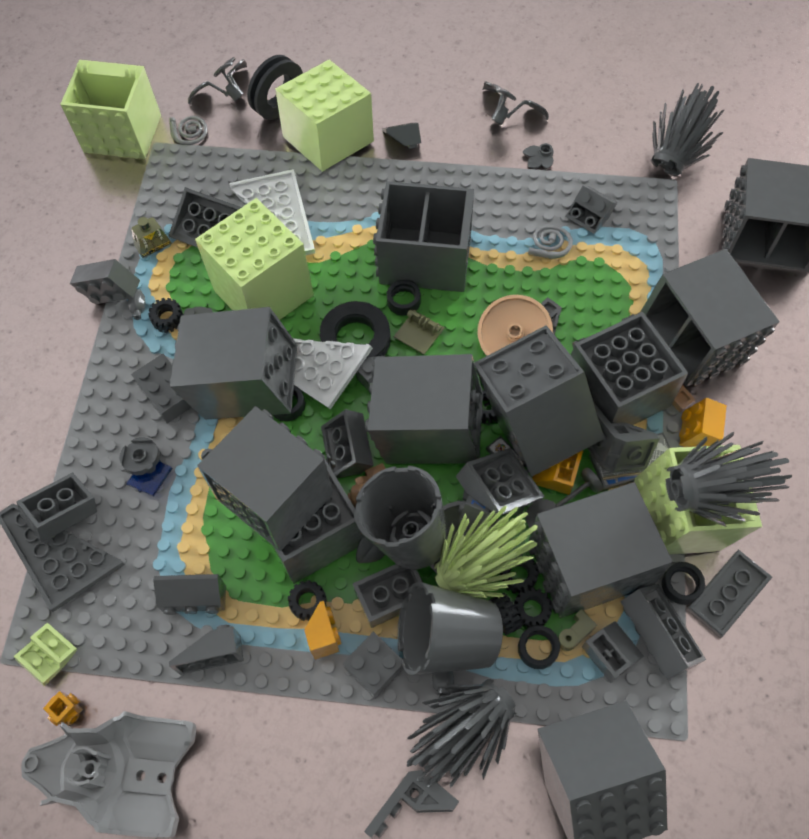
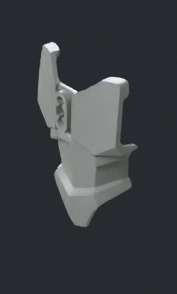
[21,711,196,838]

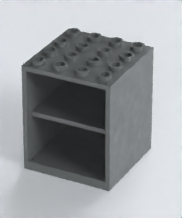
[722,158,809,272]
[373,181,474,292]
[640,249,780,387]
[169,307,298,420]
[473,325,604,477]
[365,354,483,464]
[528,482,673,618]

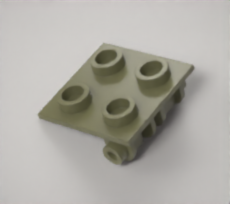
[394,310,445,355]

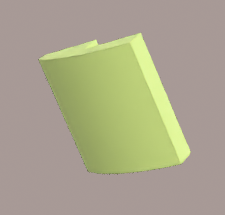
[14,623,77,686]

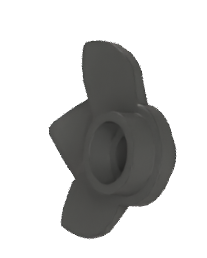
[523,143,554,169]

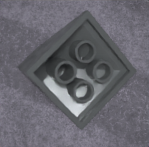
[456,448,545,516]

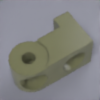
[558,609,597,651]

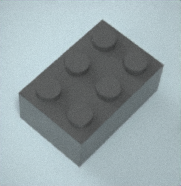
[69,259,140,304]
[131,354,192,424]
[16,472,97,543]
[353,564,423,628]

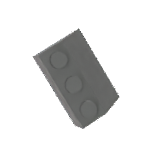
[321,409,374,478]
[153,574,226,615]

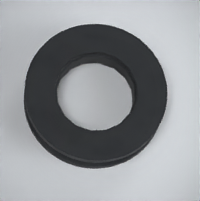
[247,55,303,120]
[320,301,391,361]

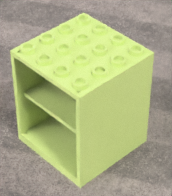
[195,198,314,320]

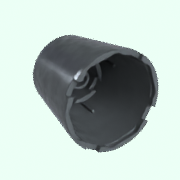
[354,466,448,570]
[397,582,503,675]

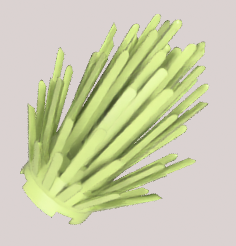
[434,506,538,598]

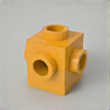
[43,691,83,726]

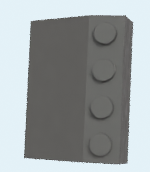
[168,187,242,247]

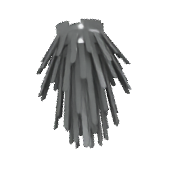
[651,83,725,176]
[665,432,792,527]
[407,679,517,788]

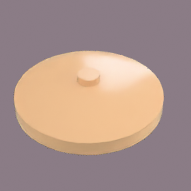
[478,295,553,356]

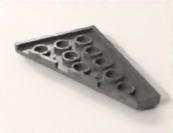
[0,503,125,612]

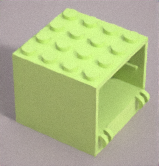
[275,59,374,172]
[60,60,161,159]
[634,445,762,555]

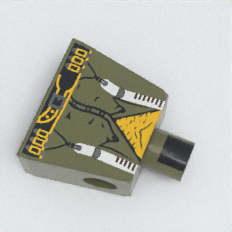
[131,217,172,258]

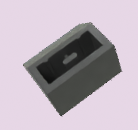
[565,185,617,234]
[582,621,644,683]

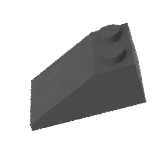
[169,624,244,675]

